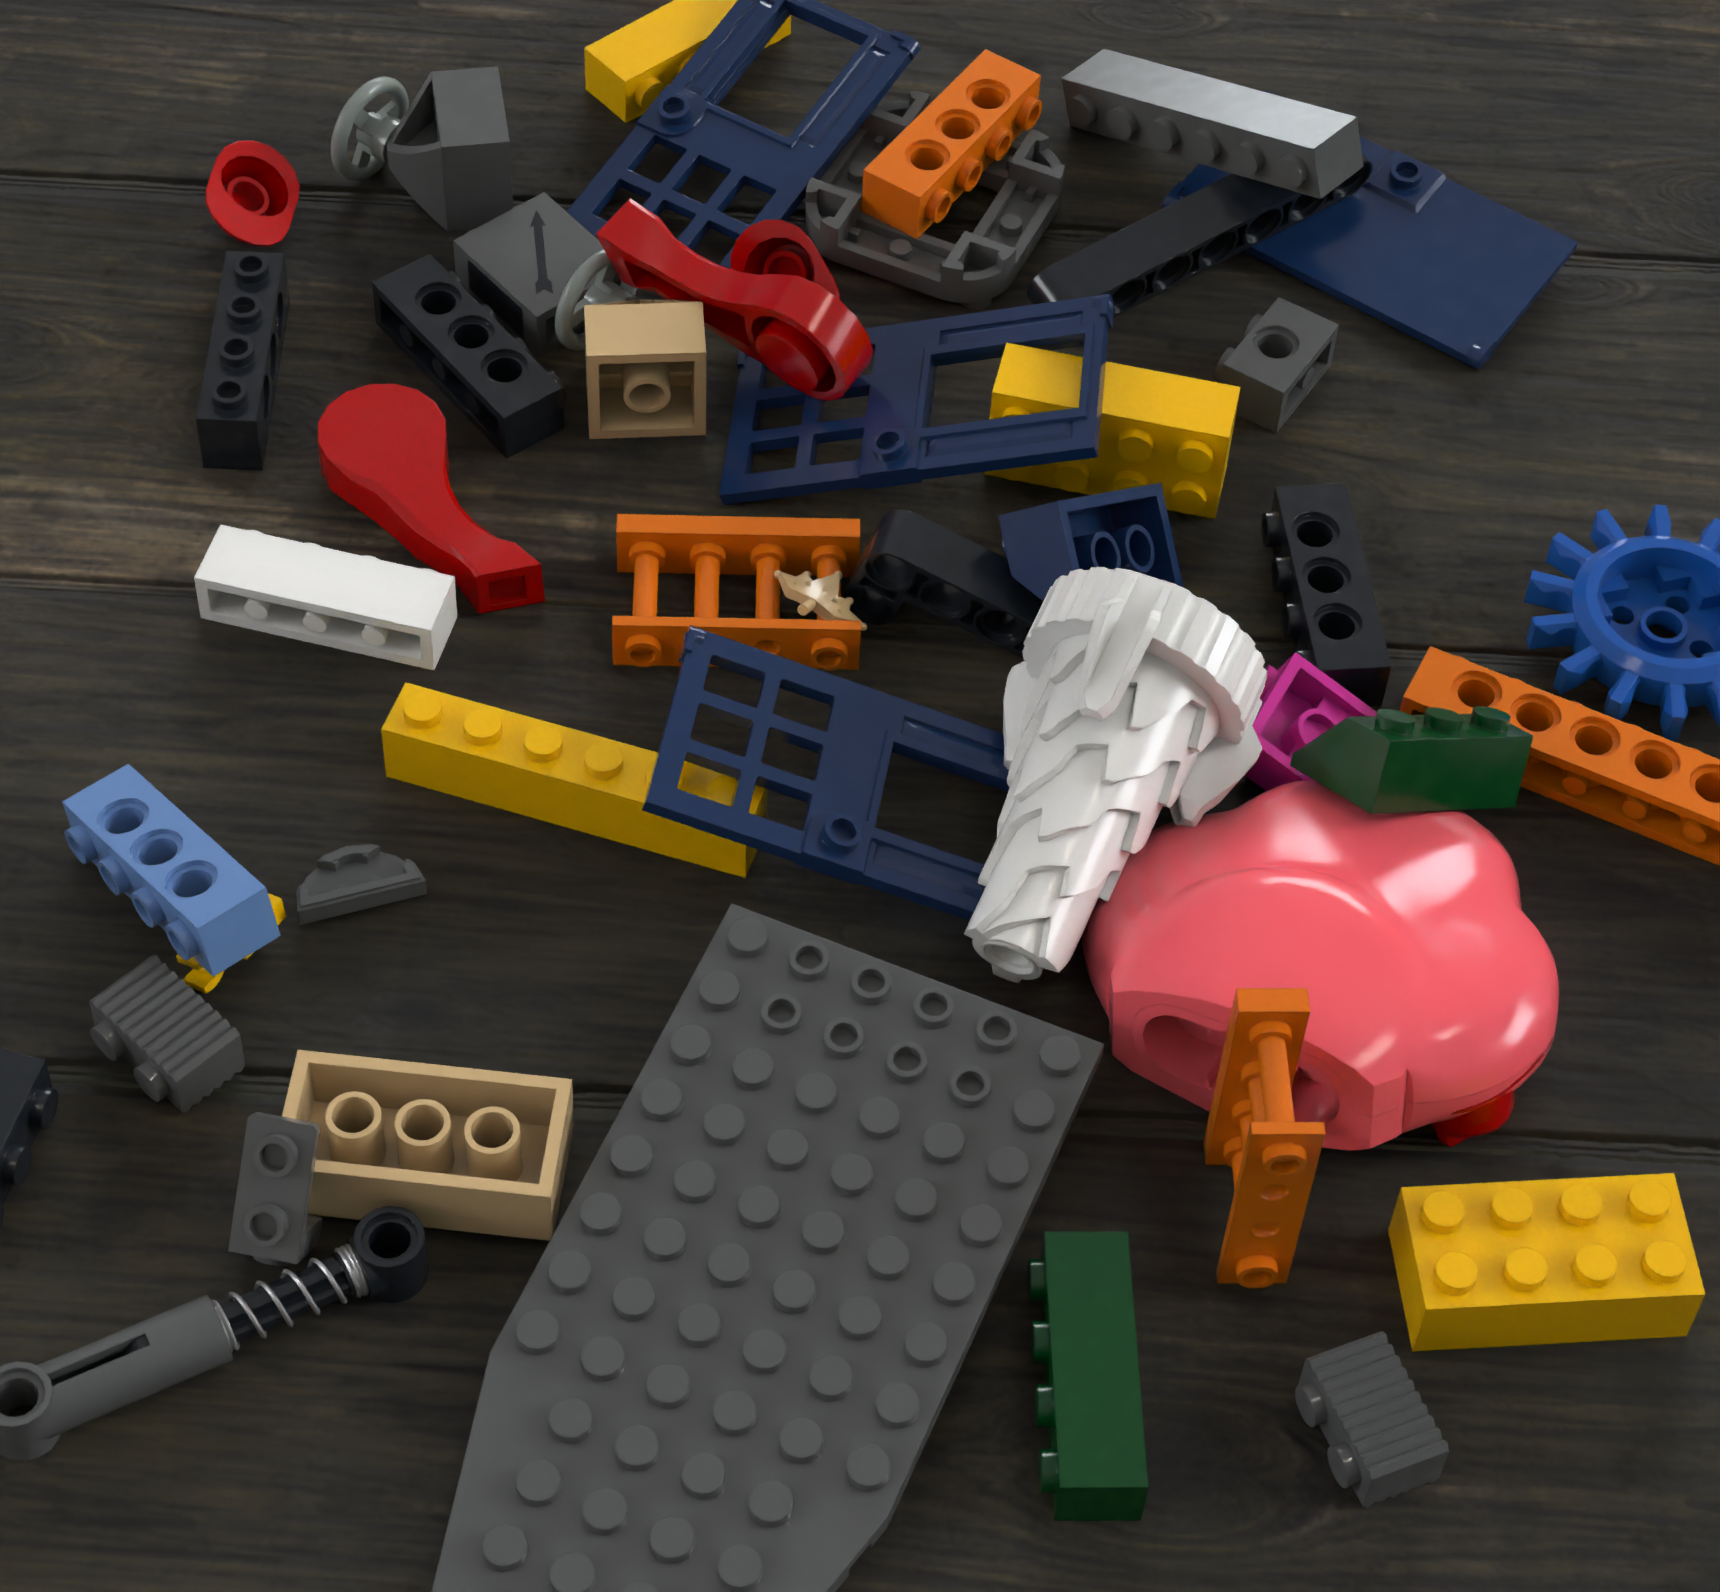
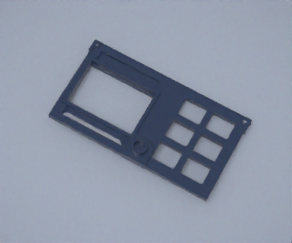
[566,0,921,269]
[719,294,1114,505]
[642,625,1010,921]

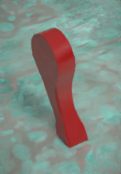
[596,198,873,401]
[318,384,545,614]

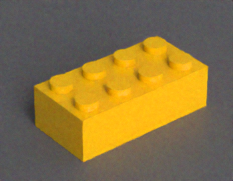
[984,342,1241,519]
[1388,1173,1705,1352]

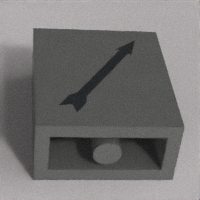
[453,192,621,358]

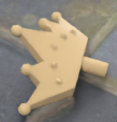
[774,570,867,631]

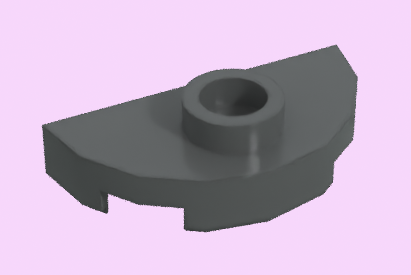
[296,844,427,925]

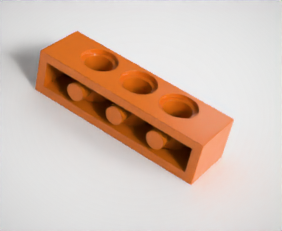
[861,49,1042,239]

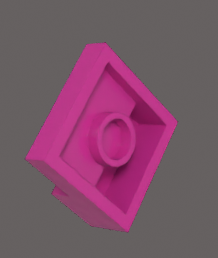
[1245,652,1377,791]

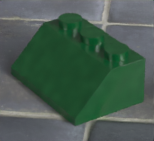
[1290,706,1533,814]

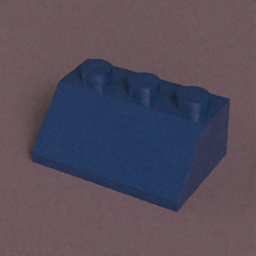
[998,483,1184,601]

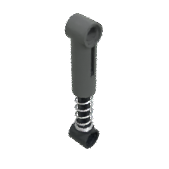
[0,1206,429,1461]

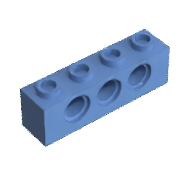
[62,764,281,977]

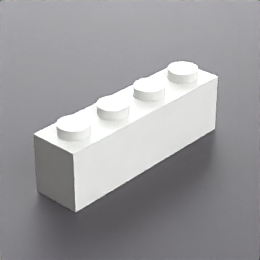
[194,524,458,670]

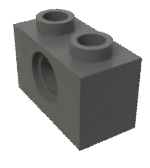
[1215,297,1339,433]

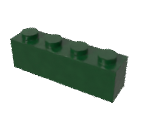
[1027,1231,1148,1521]

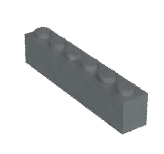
[1061,49,1364,199]

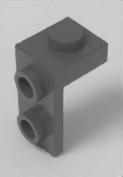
[228,1112,323,1266]

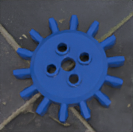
[1524,505,1720,741]

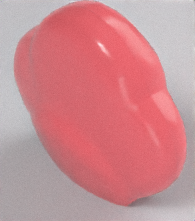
[1082,780,1559,1151]

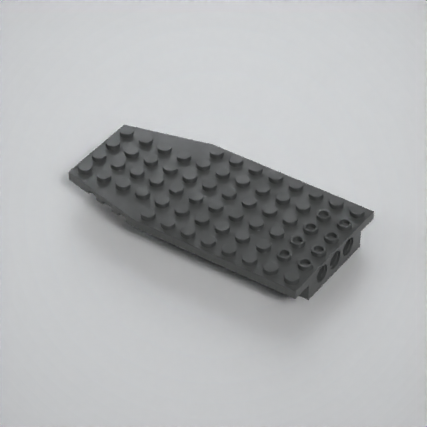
[431,903,1104,1592]

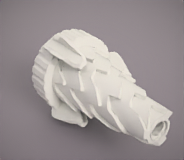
[964,567,1267,983]

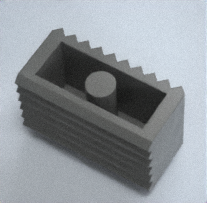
[89,955,245,1113]
[1295,1331,1449,1508]

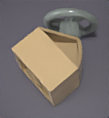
[555,249,707,439]

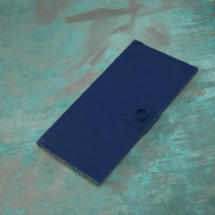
[1162,91,1578,370]

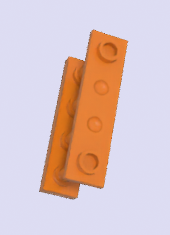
[612,514,861,671]
[1204,988,1325,1288]

